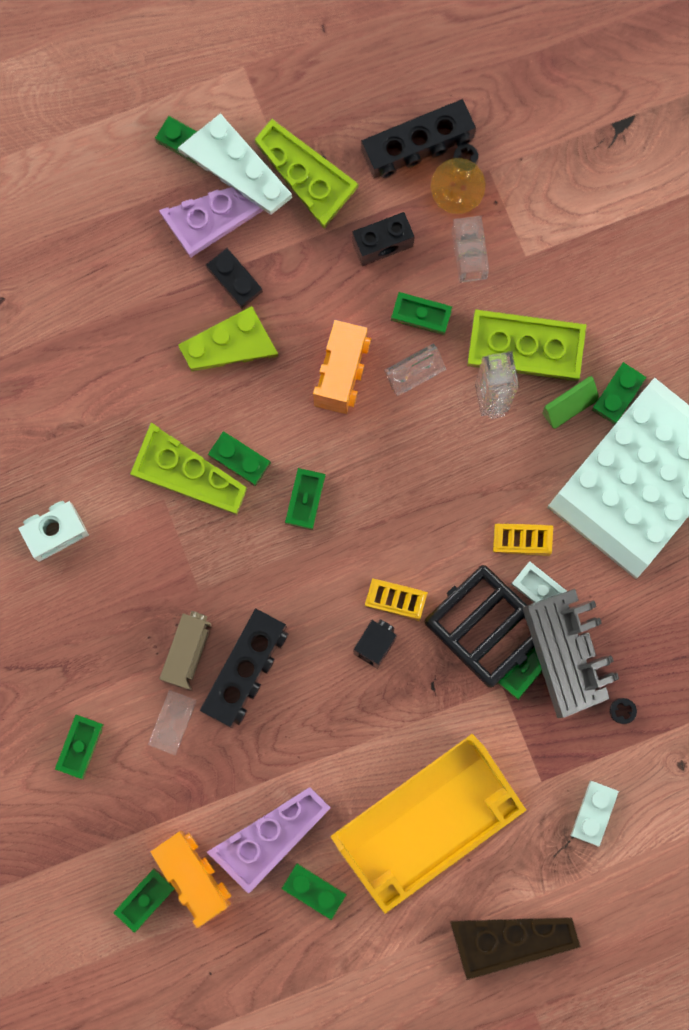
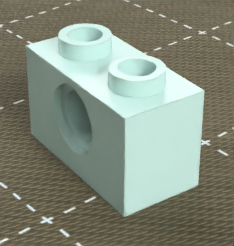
[18,501,89,562]

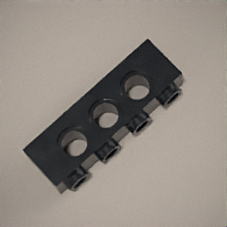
[361,99,476,179]
[200,608,289,728]

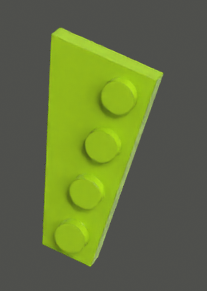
[255,119,358,229]
[130,422,247,515]

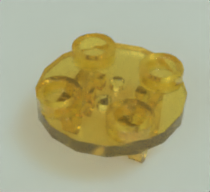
[431,158,486,214]

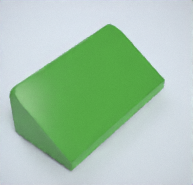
[542,376,599,429]

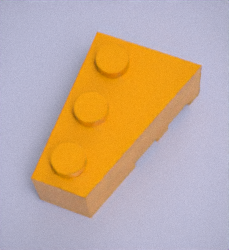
[313,320,371,414]
[150,831,232,928]

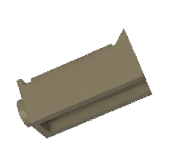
[159,611,212,691]

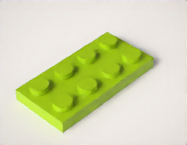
[467,309,587,381]

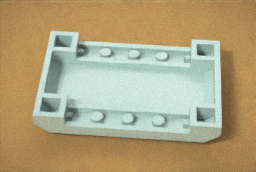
[547,378,689,579]

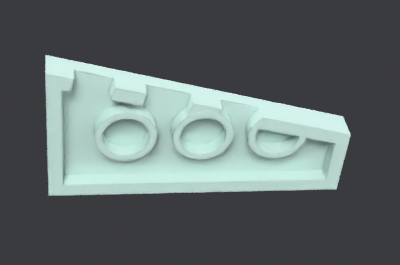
[178,113,292,215]

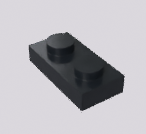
[206,248,263,309]

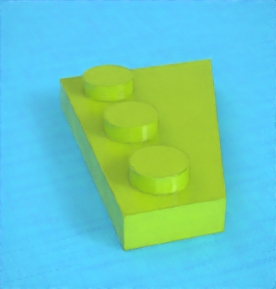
[178,306,279,371]

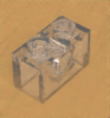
[452,216,489,283]

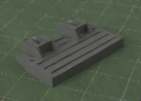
[522,589,619,718]

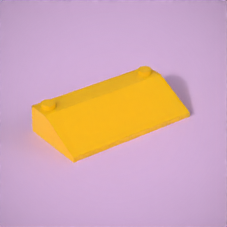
[330,734,527,914]

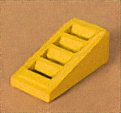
[493,524,553,556]
[365,578,428,622]

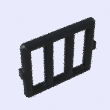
[424,565,535,688]

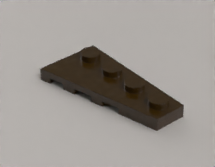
[450,917,581,980]

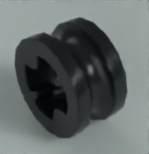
[453,144,479,172]
[609,698,637,724]

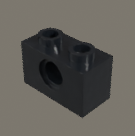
[352,212,415,266]
[353,619,397,669]

